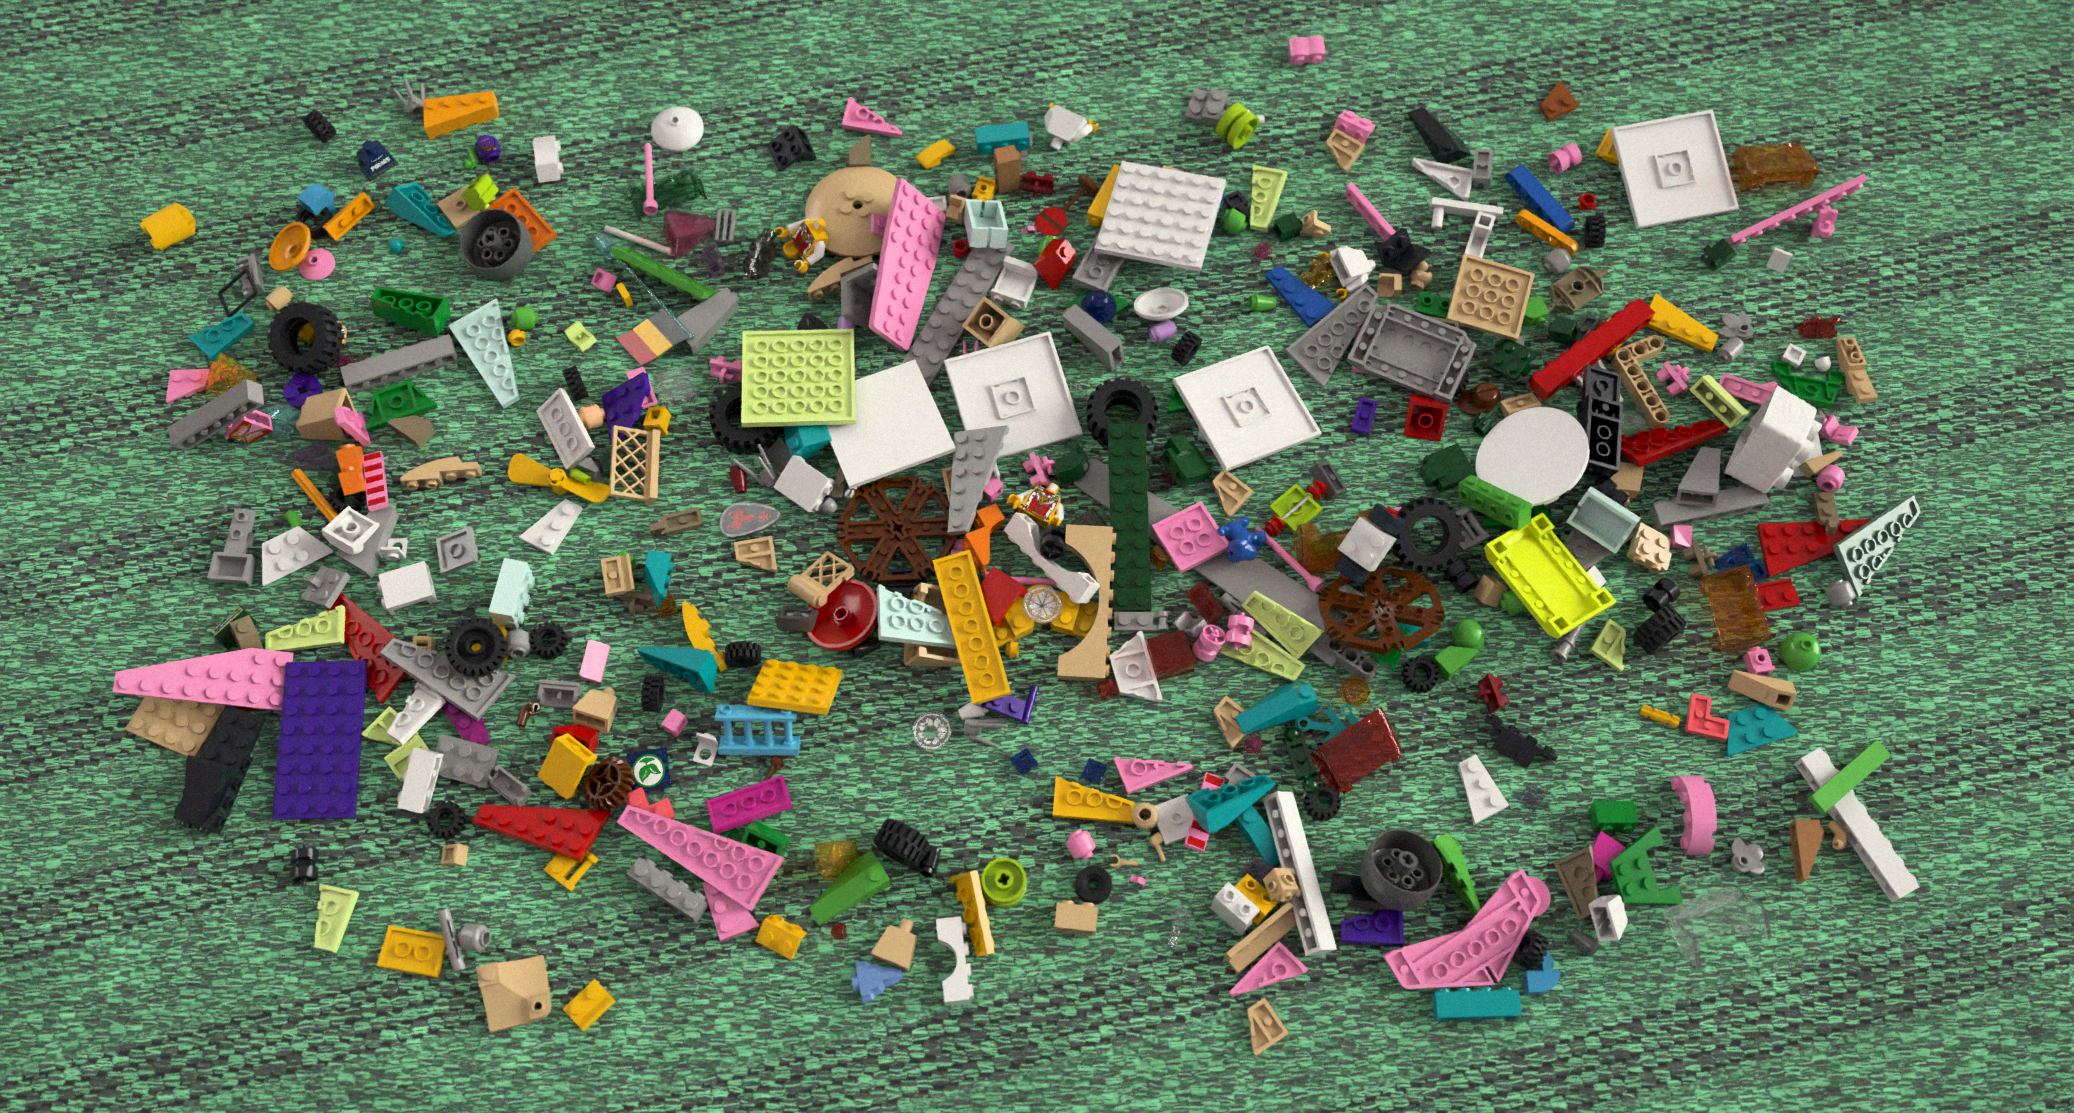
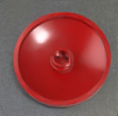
[807,579,878,651]

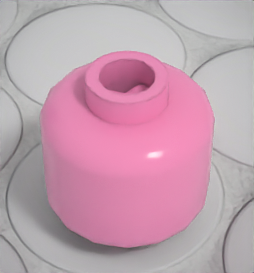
[1816,465,1845,492]
[1066,829,1096,860]

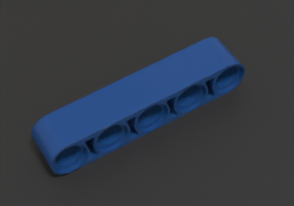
[1505,164,1575,234]

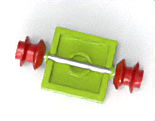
[1265,480,1327,536]

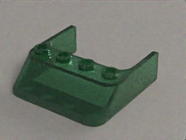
[626,169,707,222]

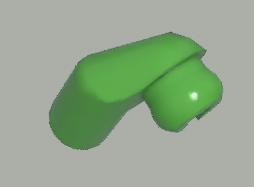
[461,147,479,171]
[284,510,302,530]

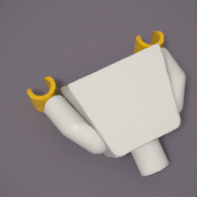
[1044,103,1099,151]
[1318,246,1375,302]

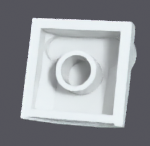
[322,506,380,555]

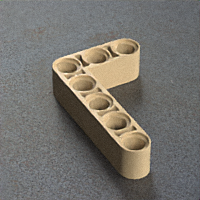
[1611,335,1670,429]

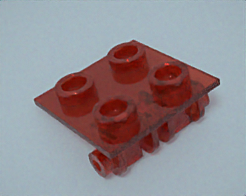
[1797,317,1847,339]

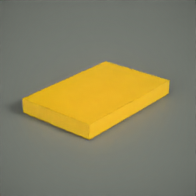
[376,925,447,978]

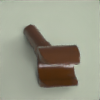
[763,755,784,781]

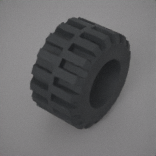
[1633,605,1687,655]
[873,818,929,867]

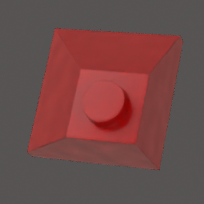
[1033,239,1076,291]
[1403,394,1448,442]
[550,724,600,774]

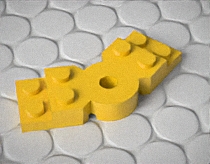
[993,585,1099,649]

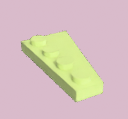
[1250,165,1287,232]
[1241,590,1324,659]
[265,605,345,652]
[1219,629,1306,682]

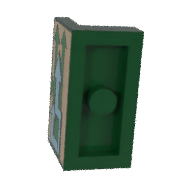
[210,606,258,650]

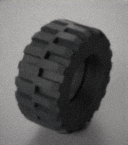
[267,302,344,375]
[1086,377,1158,446]

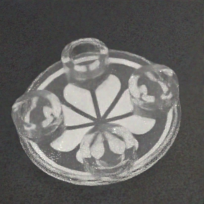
[1023,585,1062,623]
[912,712,952,750]

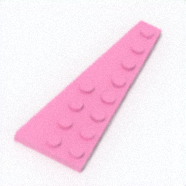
[1727,173,1868,246]
[617,805,785,911]

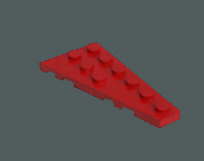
[1620,419,1728,467]
[1757,518,1872,579]
[326,592,407,704]
[472,804,611,863]

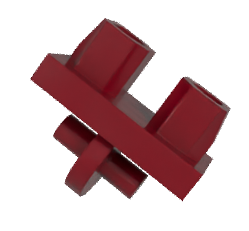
[1021,171,1055,197]
[1475,673,1510,714]

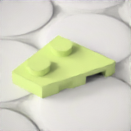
[1588,619,1626,672]
[361,706,419,746]

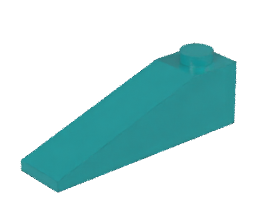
[385,182,456,238]
[783,425,832,461]
[637,647,718,695]
[1235,681,1319,734]
[1185,774,1275,833]

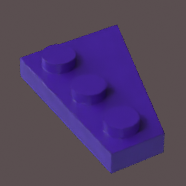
[1340,910,1404,947]

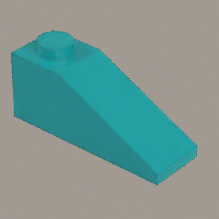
[1232,805,1280,869]

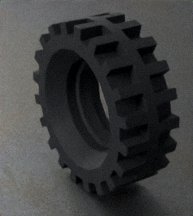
[709,383,782,456]
[1387,496,1465,572]

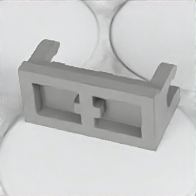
[1472,149,1493,190]
[237,254,265,297]
[537,679,583,709]
[487,764,533,806]

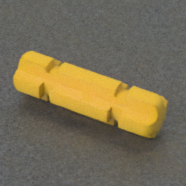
[1640,705,1680,728]

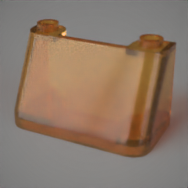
[1732,142,1820,192]
[1292,509,1375,576]
[1699,564,1773,652]

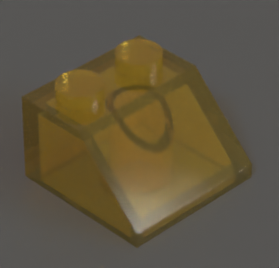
[815,840,859,880]

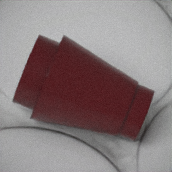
[728,465,747,494]

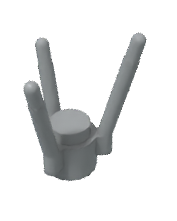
[393,78,425,115]
[732,444,778,487]
[964,718,1008,748]

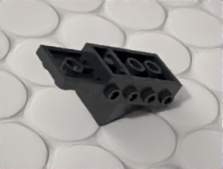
[1576,364,1623,480]
[173,706,266,834]

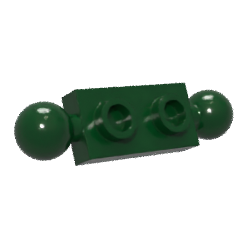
[1284,727,1319,793]

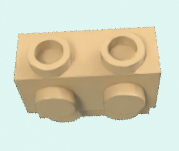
[1626,522,1672,574]

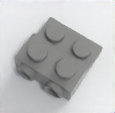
[1185,88,1230,127]

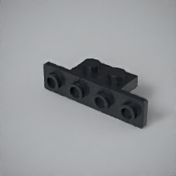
[1485,714,1558,768]
[1330,873,1410,911]

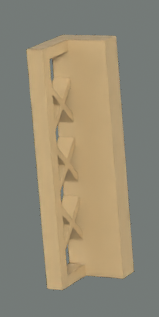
[1224,902,1297,974]

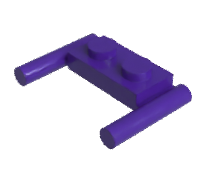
[976,685,1038,725]

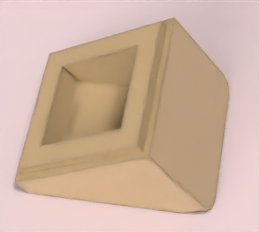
[441,843,468,866]

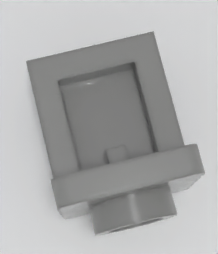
[1173,611,1208,638]

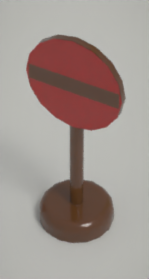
[1036,174,1099,236]

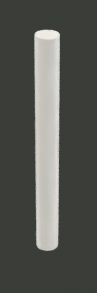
[604,225,672,255]

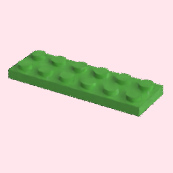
[609,246,718,301]

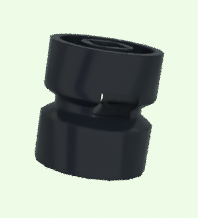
[1444,558,1480,595]

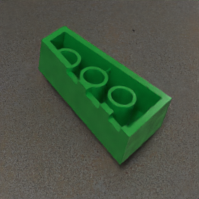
[370,287,451,337]

